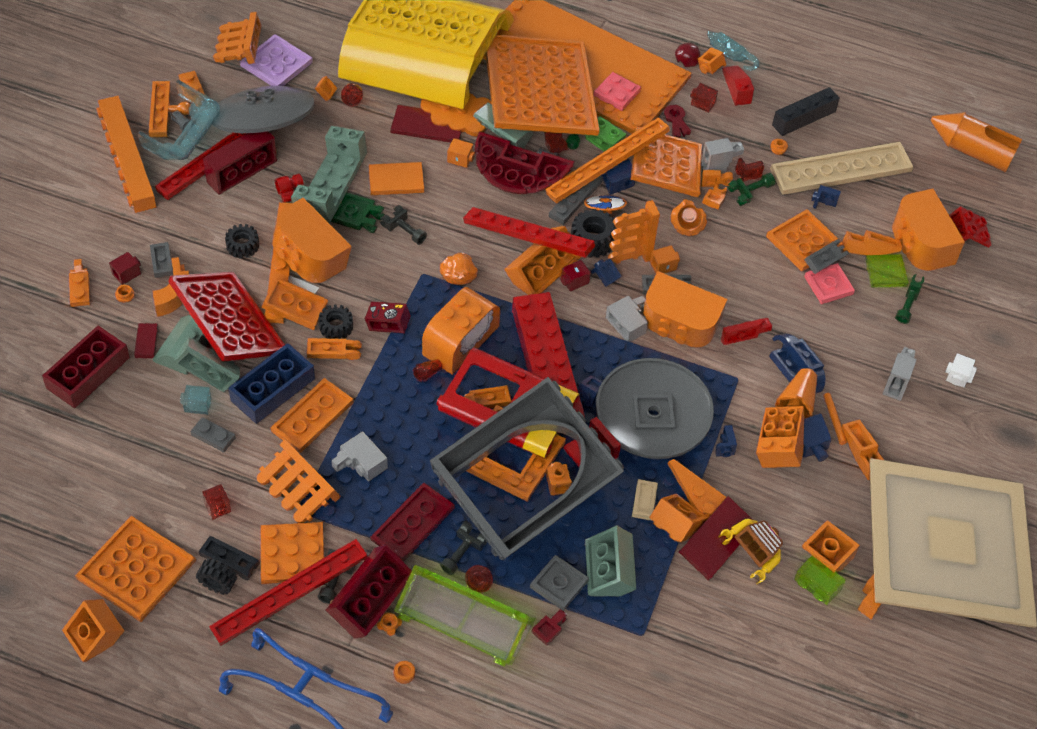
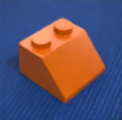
[649,494,708,542]
[802,520,860,573]
[62,599,125,662]

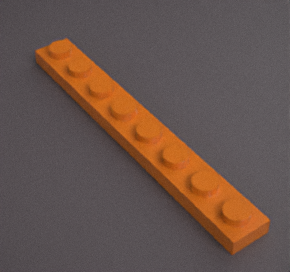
[545,117,670,204]
[265,202,292,324]

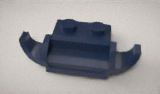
[769,334,826,393]

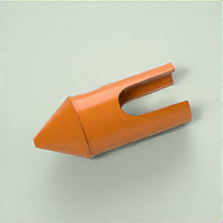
[930,112,1022,172]

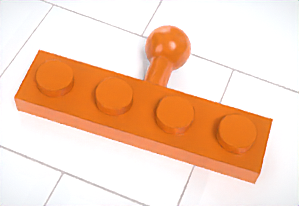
[149,81,192,137]

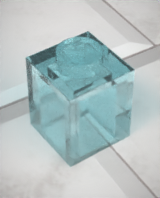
[180,385,212,415]

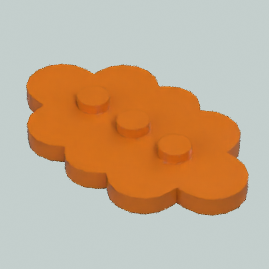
[420,93,492,136]

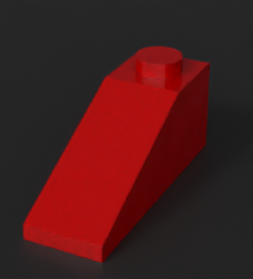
[722,66,754,106]

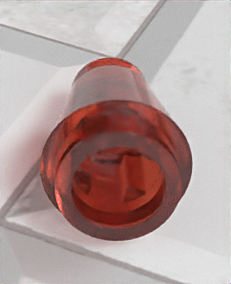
[413,359,443,382]

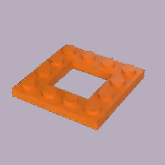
[467,405,566,502]

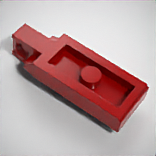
[721,318,772,345]

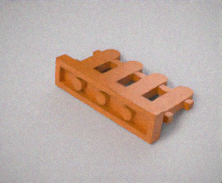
[213,12,262,64]
[608,200,660,264]
[257,439,341,523]

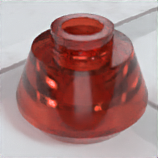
[341,83,363,107]
[465,565,493,593]

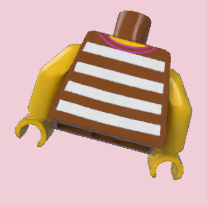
[718,519,783,584]

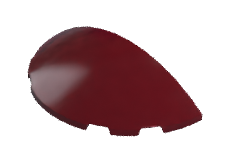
[474,131,575,194]

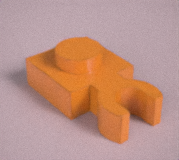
[701,170,733,187]
[702,184,727,210]

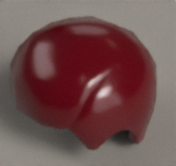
[675,43,701,67]

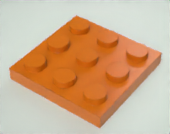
[766,209,843,271]
[261,522,324,584]

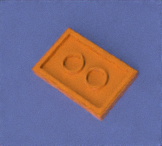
[369,162,424,195]
[261,277,328,330]

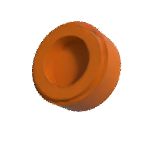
[394,661,415,684]

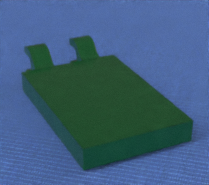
[331,192,385,233]

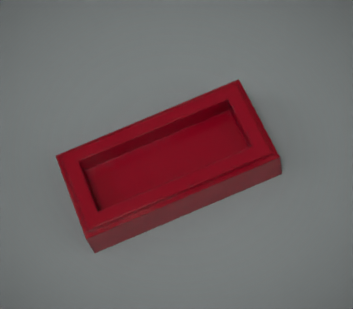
[134,323,159,358]

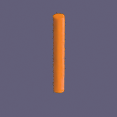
[823,393,847,445]

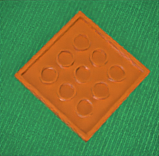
[631,126,702,197]
[75,516,196,622]

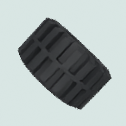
[571,209,617,258]

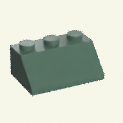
[473,103,534,149]
[152,315,209,375]
[173,337,240,392]
[585,526,636,596]

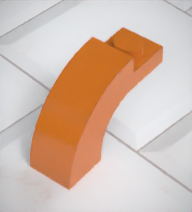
[153,257,189,317]

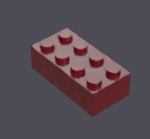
[203,131,277,195]
[42,325,130,409]
[325,545,414,639]

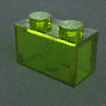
[794,556,846,605]

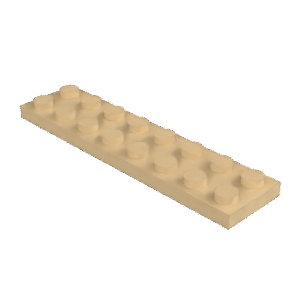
[770,142,913,195]

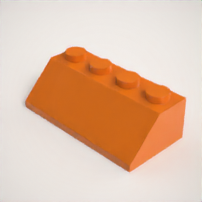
[504,226,581,295]

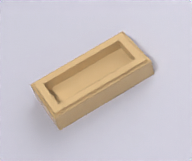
[632,479,658,521]

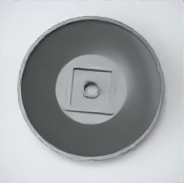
[209,86,315,133]
[596,358,714,459]

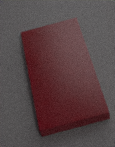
[390,105,461,143]
[370,483,455,562]
[678,496,753,580]

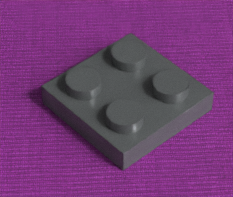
[530,555,589,611]

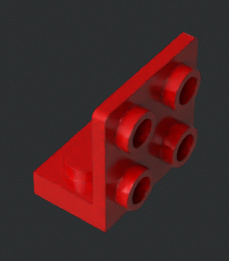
[949,206,991,248]
[564,417,621,467]

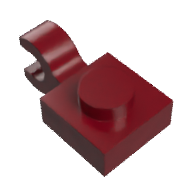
[531,609,567,646]

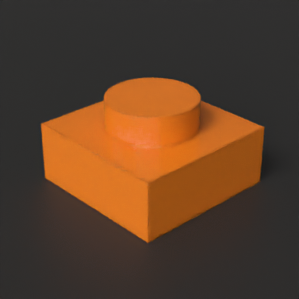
[315,76,337,101]

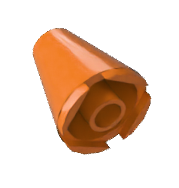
[775,368,817,419]

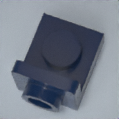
[811,185,841,209]
[590,258,622,287]
[578,375,602,407]
[715,425,737,457]

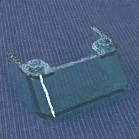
[138,80,220,160]

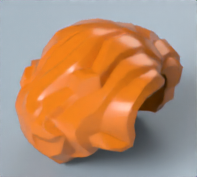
[671,199,707,236]
[440,253,478,285]

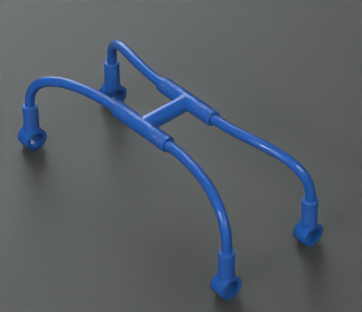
[219,628,393,729]

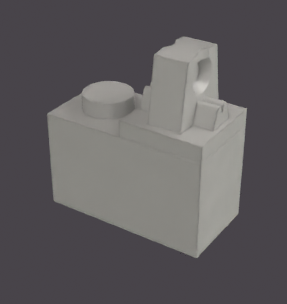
[701,138,744,174]
[606,296,648,342]
[883,347,917,401]
[332,431,388,481]

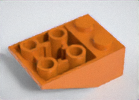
[756,406,804,468]

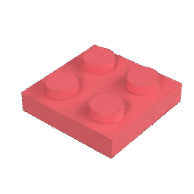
[594,72,641,111]
[804,263,855,304]

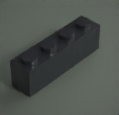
[772,87,840,136]

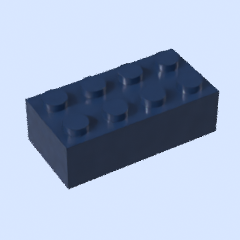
[228,343,315,424]

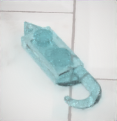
[707,31,760,71]

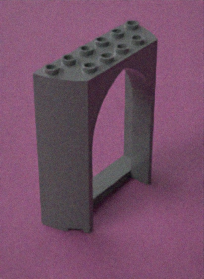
[430,377,624,560]

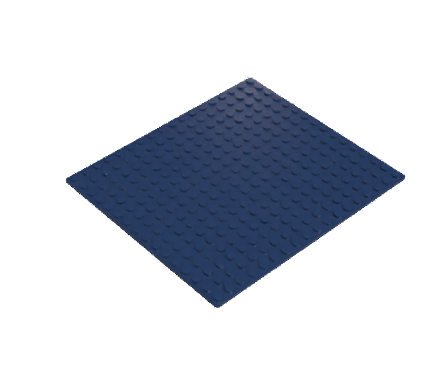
[300,274,738,636]

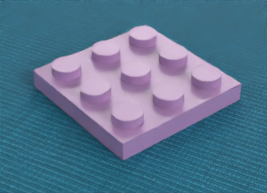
[240,34,313,86]

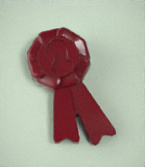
[664,105,691,138]

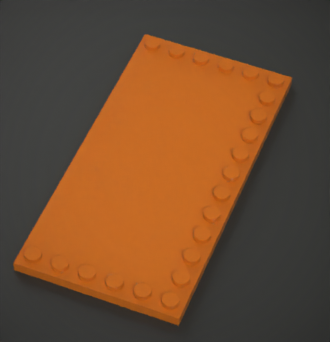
[483,0,692,134]

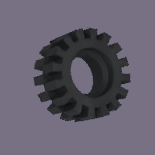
[225,224,259,259]
[318,304,353,339]
[196,559,238,595]

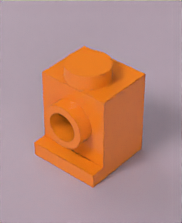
[698,47,726,74]
[546,462,572,496]

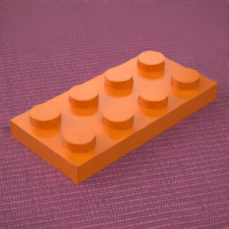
[270,378,354,453]

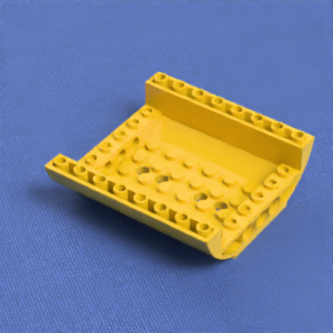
[338,0,514,109]

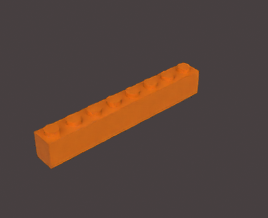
[96,96,156,213]

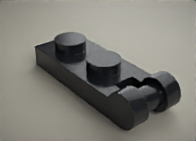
[199,536,260,581]

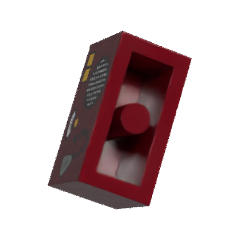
[364,302,411,333]

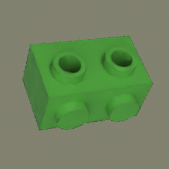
[585,116,626,152]

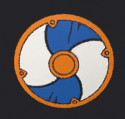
[584,195,627,214]

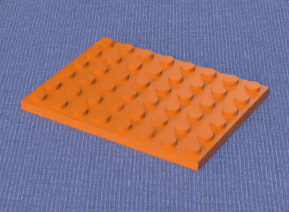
[486,34,599,136]

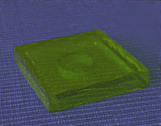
[865,254,908,287]

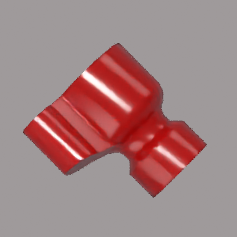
[274,173,304,203]

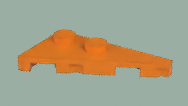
[668,459,726,517]

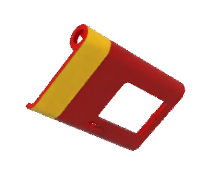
[436,347,580,459]

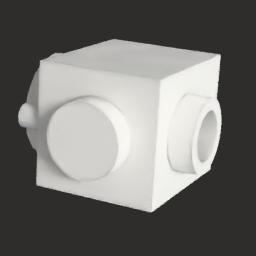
[945,353,977,388]

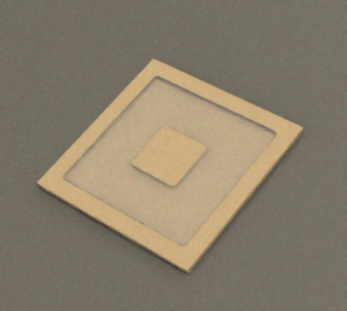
[870,458,1037,628]

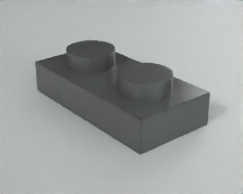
[150,242,173,278]
[190,417,236,453]

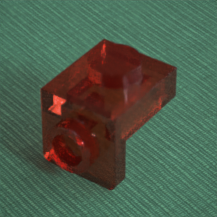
[544,132,567,153]
[735,158,765,182]

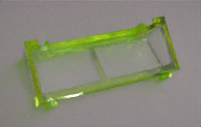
[394,565,536,667]

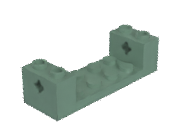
[291,126,368,224]

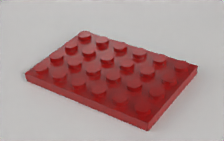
[168,272,285,362]

